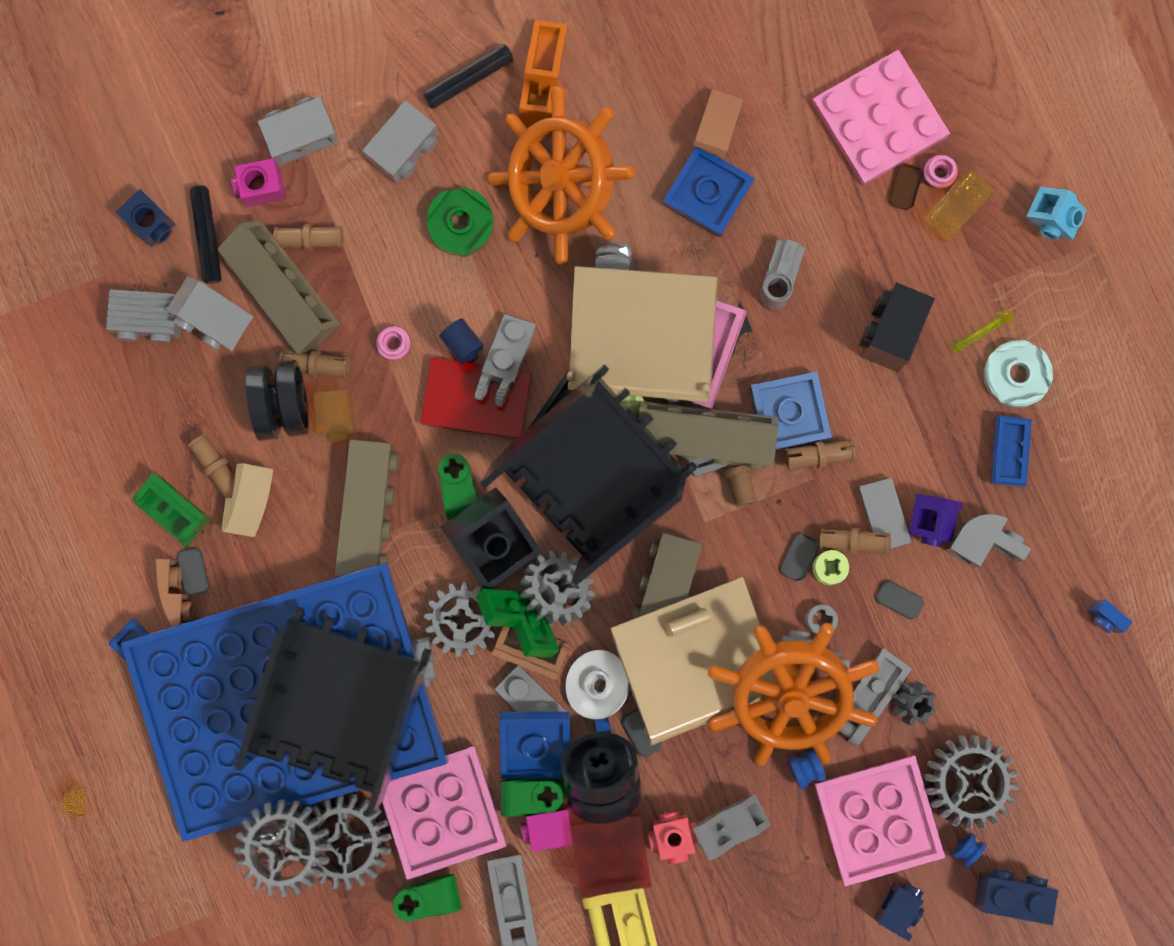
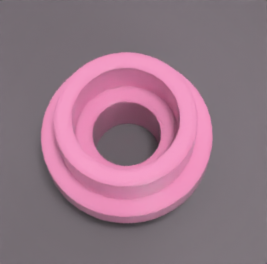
[923,155,958,189]
[376,326,411,360]

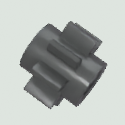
[892,681,936,726]

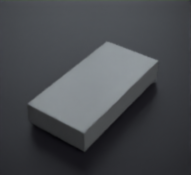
[858,477,912,549]

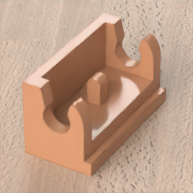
[491,627,570,680]

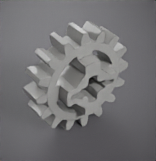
[520,551,595,626]
[424,582,496,657]

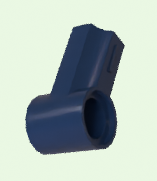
[439,318,484,364]

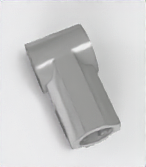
[759,239,805,311]

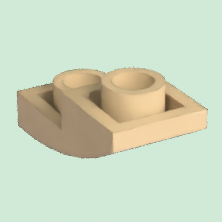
[221,463,273,537]

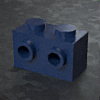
[974,869,1059,926]

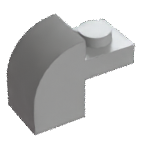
[944,514,1031,568]
[693,794,771,861]

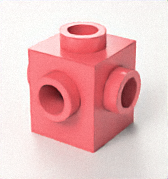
[647,811,697,864]

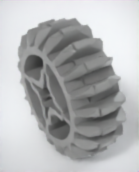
[924,735,1019,830]
[298,794,392,890]
[234,799,332,898]

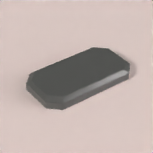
[780,534,819,582]
[176,548,209,596]
[876,580,924,620]
[622,709,661,757]

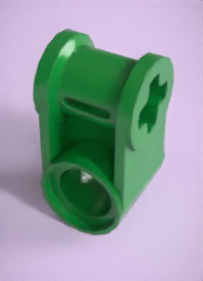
[438,453,478,521]
[498,779,566,817]
[393,874,463,922]

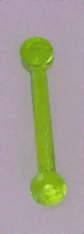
[952,310,1014,353]

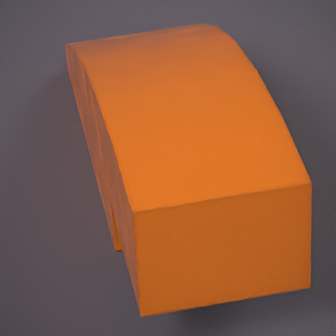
[519,20,567,126]

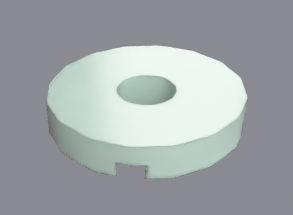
[984,340,1053,408]

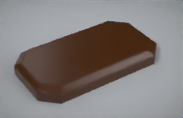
[889,164,923,211]

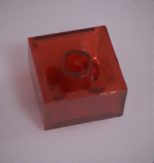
[570,812,652,898]

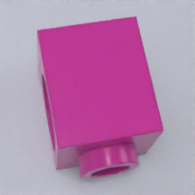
[231,158,286,207]
[521,807,574,852]

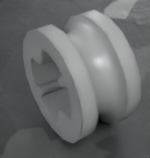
[805,604,838,635]

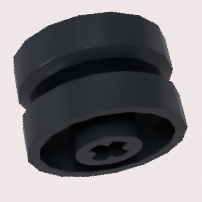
[246,360,309,441]
[560,732,642,824]

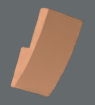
[693,89,743,156]
[156,559,194,627]

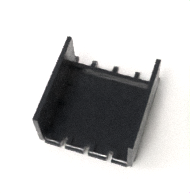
[480,364,698,586]
[234,606,432,814]

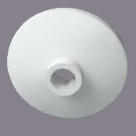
[565,650,630,719]

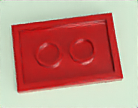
[421,357,532,439]

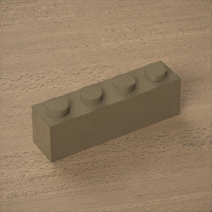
[217,220,341,355]
[638,401,779,469]
[335,440,399,577]
[630,533,702,620]

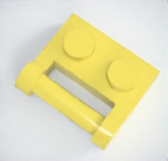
[582,883,657,946]

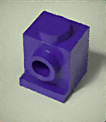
[909,493,963,547]

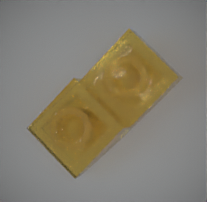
[923,167,995,242]

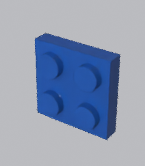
[663,147,755,237]
[500,712,570,779]

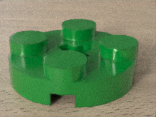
[427,188,494,257]

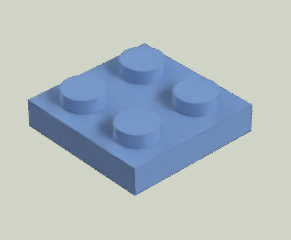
[750,371,832,450]

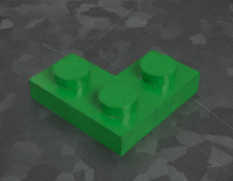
[476,589,559,658]

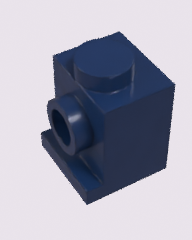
[873,882,924,942]

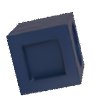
[116,189,176,247]

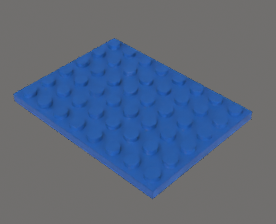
[121,562,449,842]

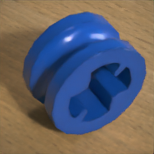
[952,832,986,868]

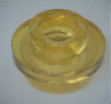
[63,784,85,820]

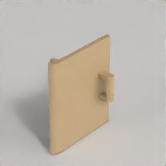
[566,266,718,402]
[609,577,777,746]

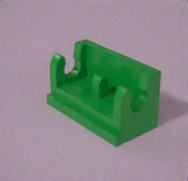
[132,473,212,548]

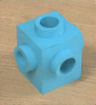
[1026,187,1087,241]

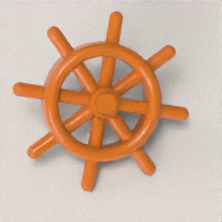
[487,86,636,265]
[707,623,880,766]

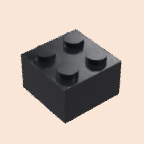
[859,282,935,372]
[440,487,542,589]

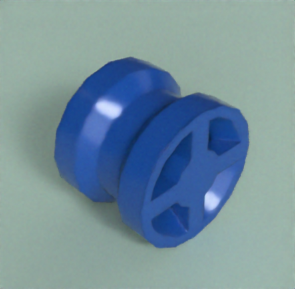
[787,747,826,790]

